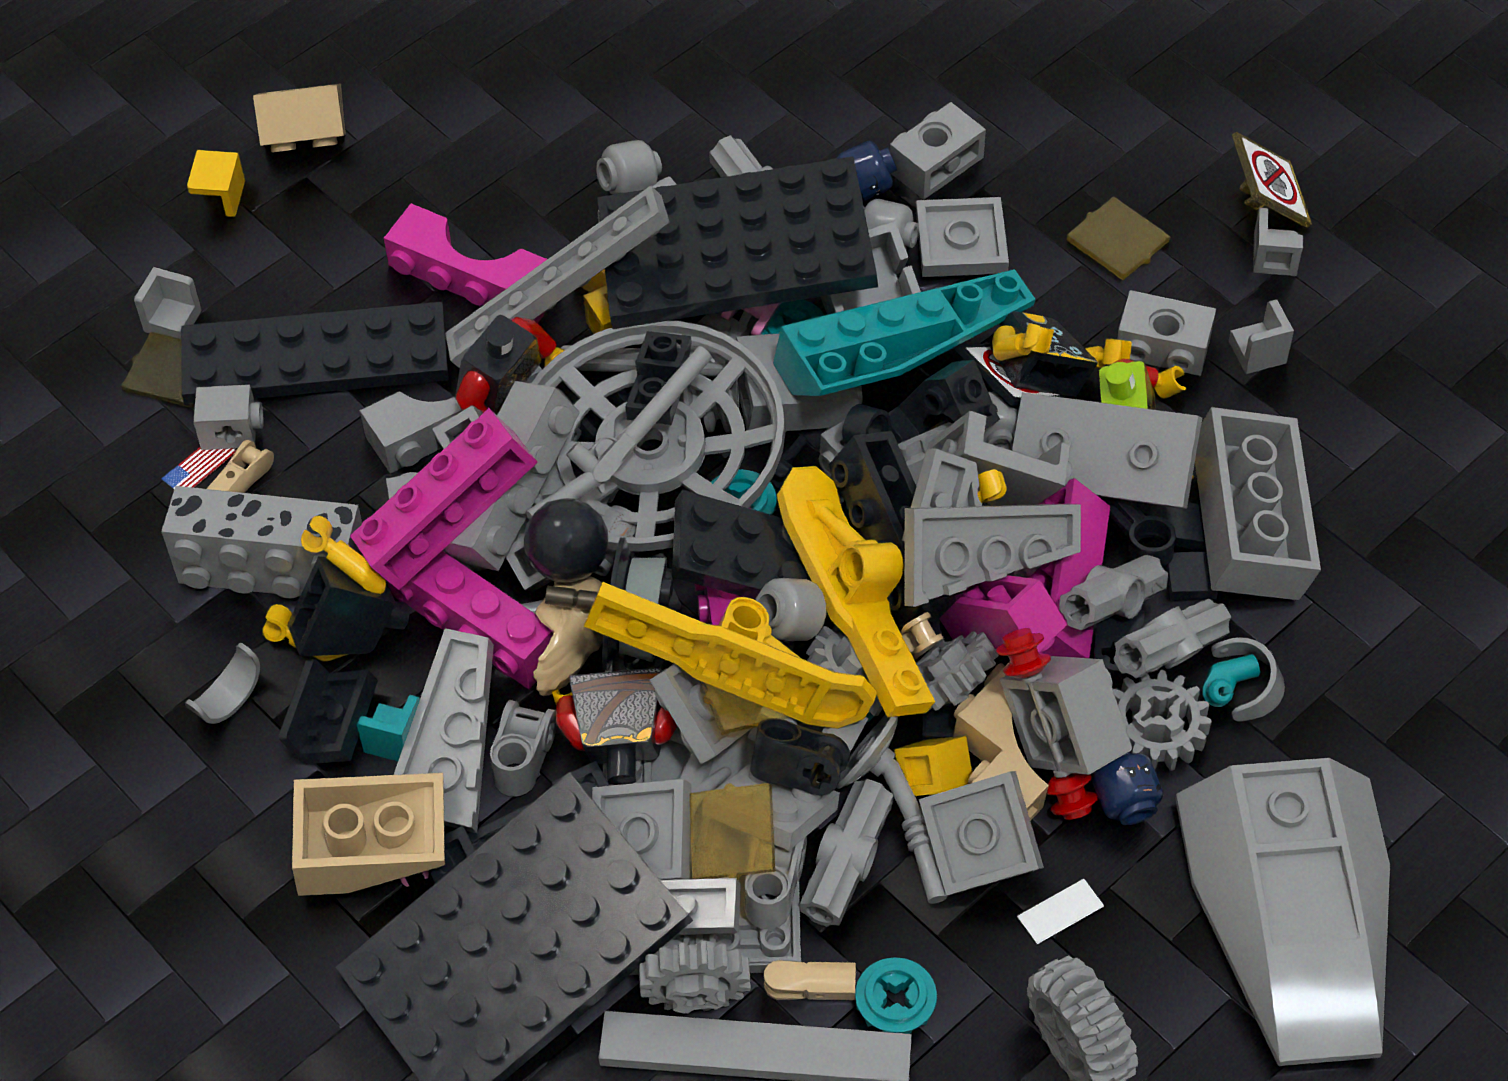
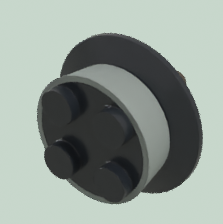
[545,537,675,671]

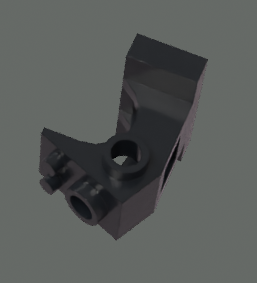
[888,360,1000,444]

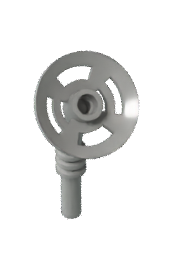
[836,715,947,904]

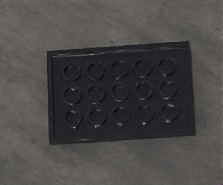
[597,156,878,329]
[335,772,693,1081]

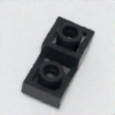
[625,331,692,425]

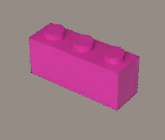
[939,575,1068,653]

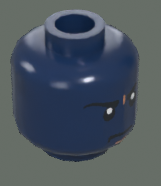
[837,141,898,202]
[1092,752,1164,825]

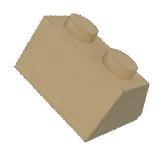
[253,84,346,152]

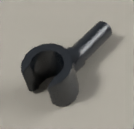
[770,435,808,489]

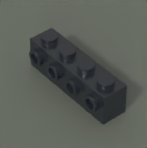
[829,431,964,628]

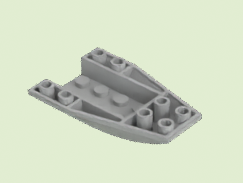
[1175,758,1390,1066]

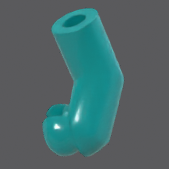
[1202,654,1260,707]

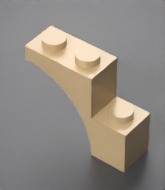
[953,662,1049,821]

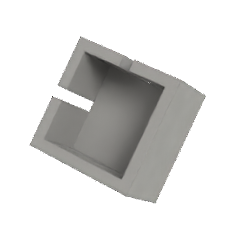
[820,221,921,315]

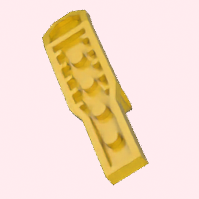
[777,466,935,718]
[584,582,877,728]

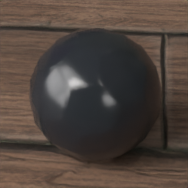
[524,498,608,583]

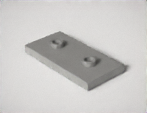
[1012,392,1202,509]

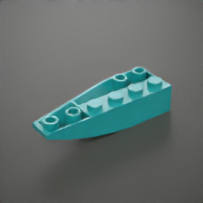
[773,269,1036,396]

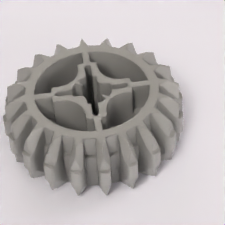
[1027,955,1138,1081]

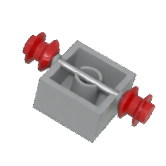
[996,628,1133,820]

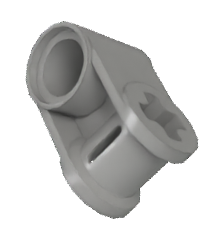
[490,700,557,796]
[745,837,807,929]

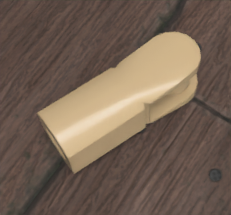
[206,440,274,493]
[900,612,944,660]
[764,960,856,1000]

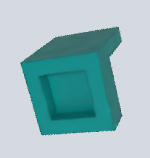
[357,695,420,761]

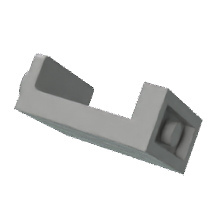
[928,411,1072,506]

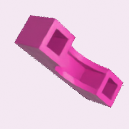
[384,203,547,323]

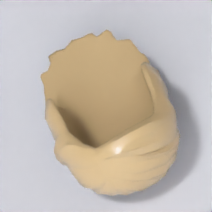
[533,576,604,696]

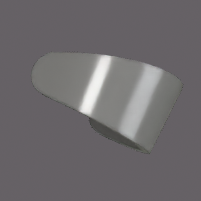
[1211,638,1285,721]
[185,643,260,724]

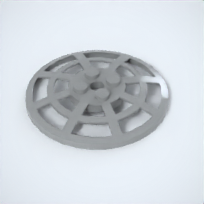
[531,321,786,551]

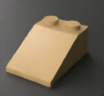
[292,773,445,896]

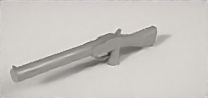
[526,346,715,520]

